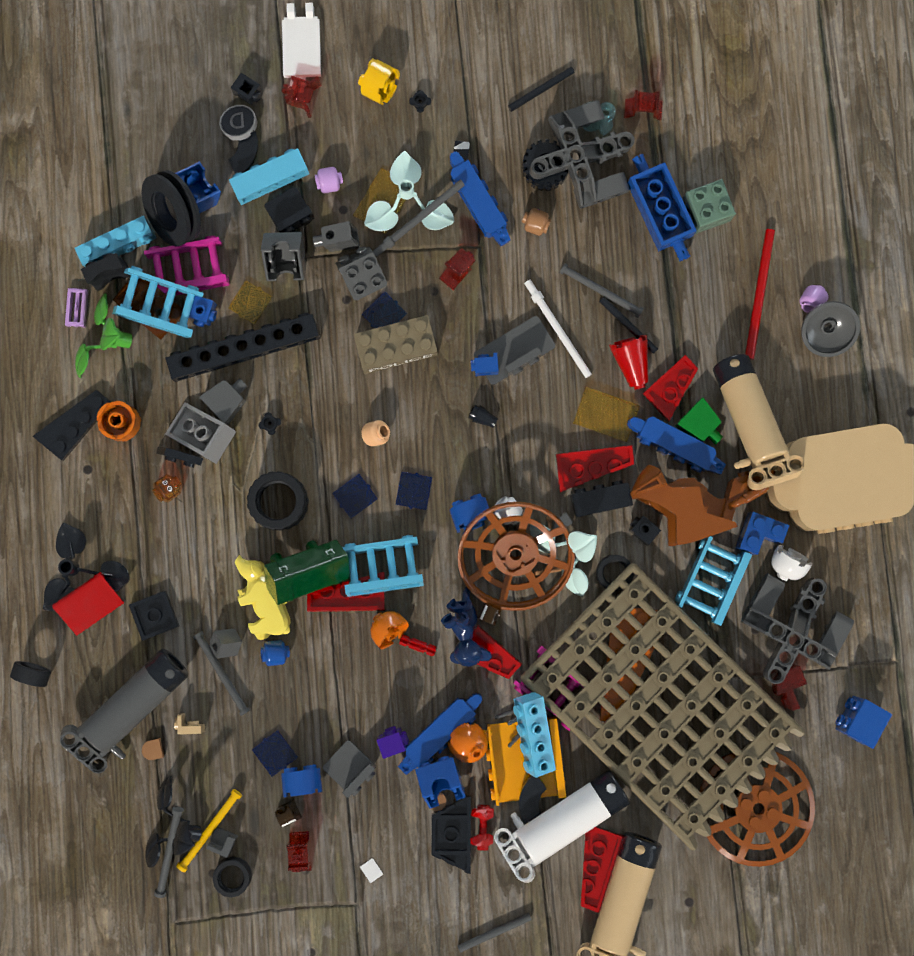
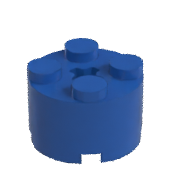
[449,494,490,533]
[281,765,323,797]

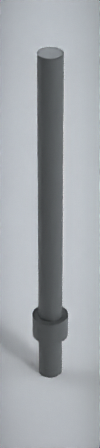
[373,179,465,257]

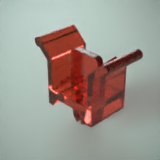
[282,76,322,118]
[624,90,662,120]
[439,248,476,291]
[287,831,312,872]

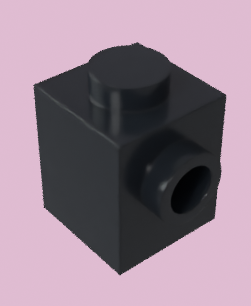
[629,515,662,546]

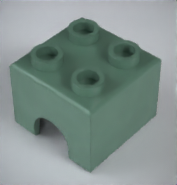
[682,179,736,234]

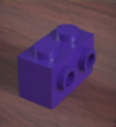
[377,726,409,759]

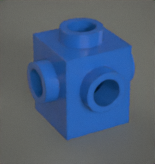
[189,296,217,327]

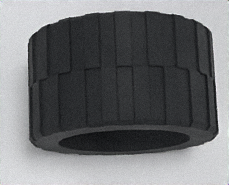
[247,471,309,531]

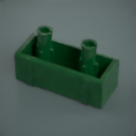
[264,539,350,605]

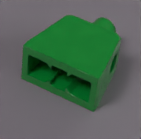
[675,398,723,445]

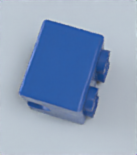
[175,161,221,213]
[835,696,892,749]
[415,756,466,809]

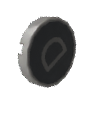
[219,105,258,140]

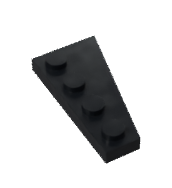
[32,390,111,461]

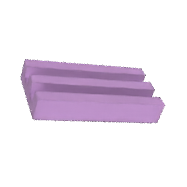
[65,288,89,328]

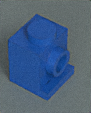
[470,353,499,376]

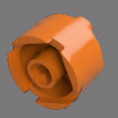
[97,401,141,441]

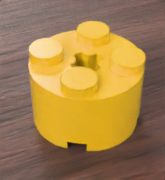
[358,58,400,105]

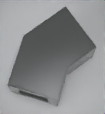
[553,513,573,535]

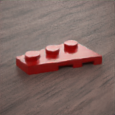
[643,355,698,422]
[472,625,522,679]

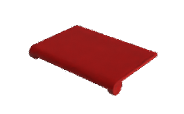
[52,572,124,636]

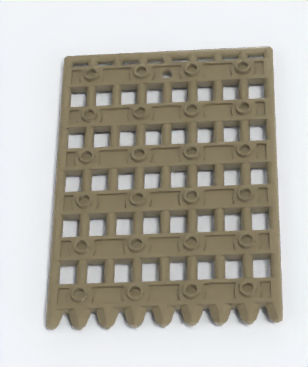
[520,563,805,850]

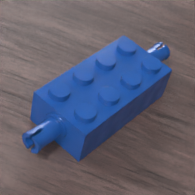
[628,154,697,262]

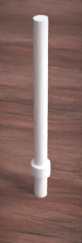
[524,279,592,378]

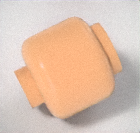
[362,420,390,446]

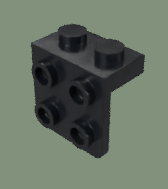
[264,187,315,233]

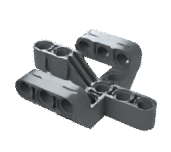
[529,100,635,209]
[741,573,854,684]

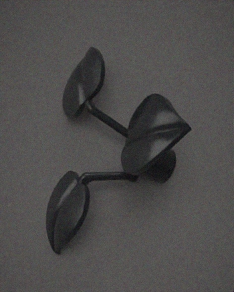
[43,523,130,611]
[145,775,202,868]

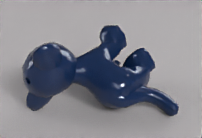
[441,587,492,667]

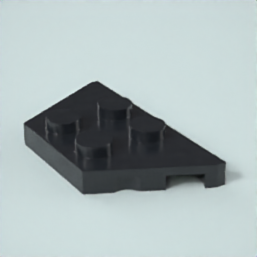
[431,796,471,874]

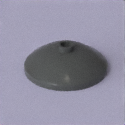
[801,301,860,357]

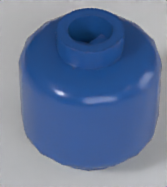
[261,640,290,666]

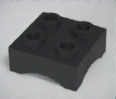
[81,253,131,291]

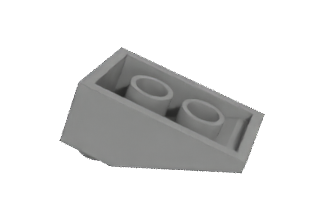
[165,402,236,464]

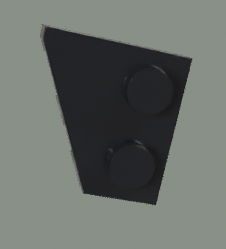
[156,446,203,468]

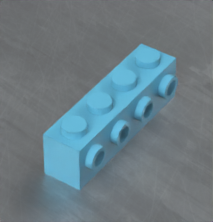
[229,148,309,205]
[74,215,157,267]
[513,692,556,778]

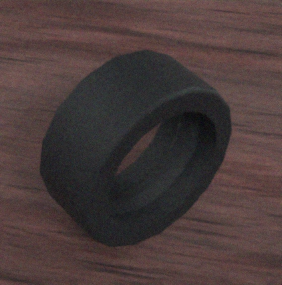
[596,555,634,591]
[10,661,51,687]
[212,856,252,898]

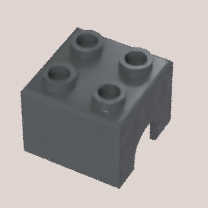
[261,232,306,281]

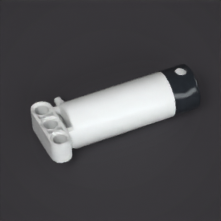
[494,770,630,883]

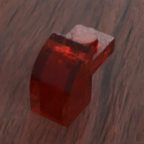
[772,664,807,711]

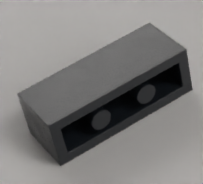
[570,480,633,518]

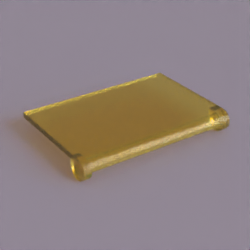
[353,168,406,234]
[573,387,640,442]

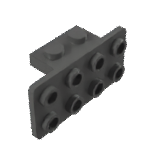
[474,316,555,385]

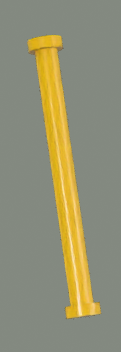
[176,789,242,873]

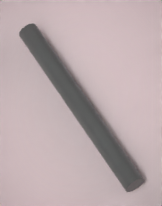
[457,913,532,953]

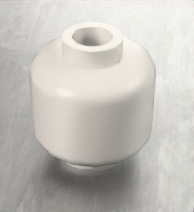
[494,496,523,525]

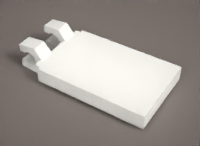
[282,3,321,78]

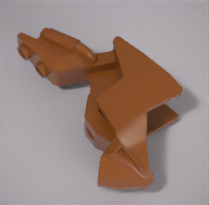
[630,465,775,547]

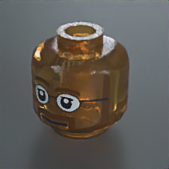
[152,474,182,503]

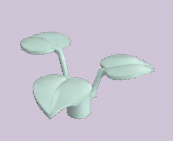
[364,151,454,231]
[530,524,597,596]

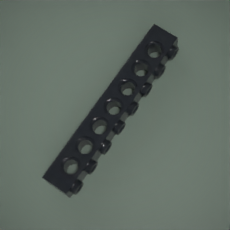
[165,313,321,382]

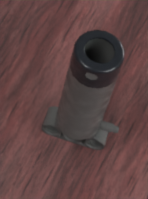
[60,649,189,773]

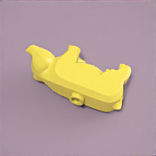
[235,555,291,640]

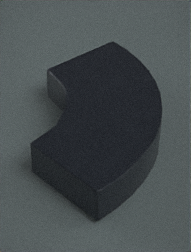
[228,130,259,174]
[519,775,547,824]

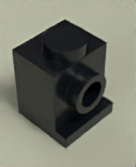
[231,73,262,105]

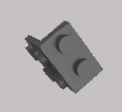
[336,246,387,300]
[323,740,376,798]

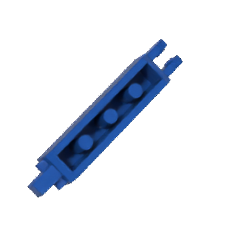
[450,151,511,247]
[626,417,726,475]
[398,692,482,775]

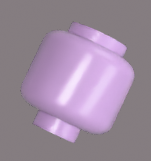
[315,167,343,193]
[799,285,829,313]

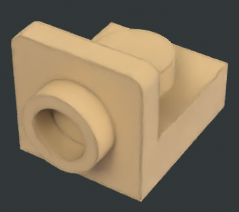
[174,713,205,734]

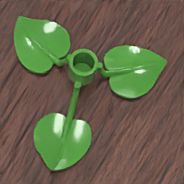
[75,293,132,378]

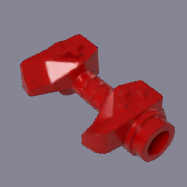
[470,804,494,851]

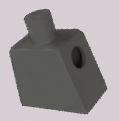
[313,221,360,252]
[199,378,248,425]

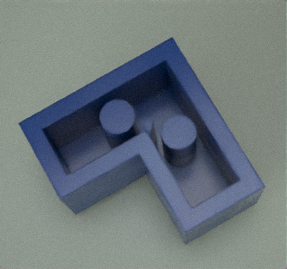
[735,512,789,555]

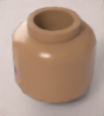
[522,208,551,236]

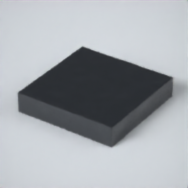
[129,591,179,641]

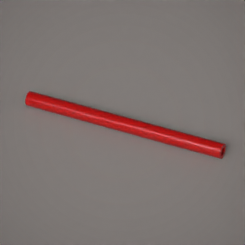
[745,229,775,360]

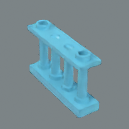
[112,266,204,338]
[342,535,424,597]
[675,536,752,626]

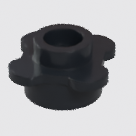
[409,90,432,113]
[258,412,281,435]

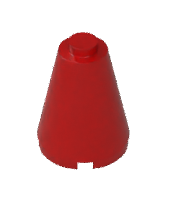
[609,335,648,390]

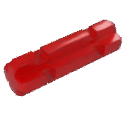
[399,635,437,656]

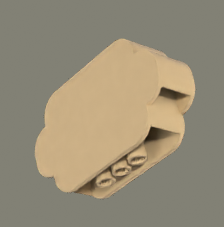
[765,424,914,534]

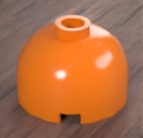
[370,611,409,649]
[448,723,488,763]

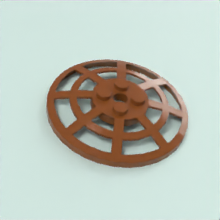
[457,502,575,611]
[699,749,815,867]

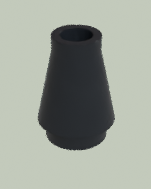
[468,405,498,428]

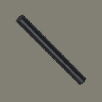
[508,67,575,112]
[599,297,658,354]

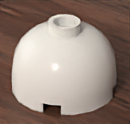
[771,545,812,581]

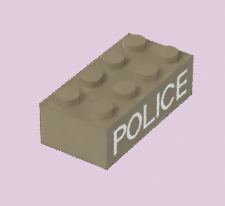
[354,315,438,374]

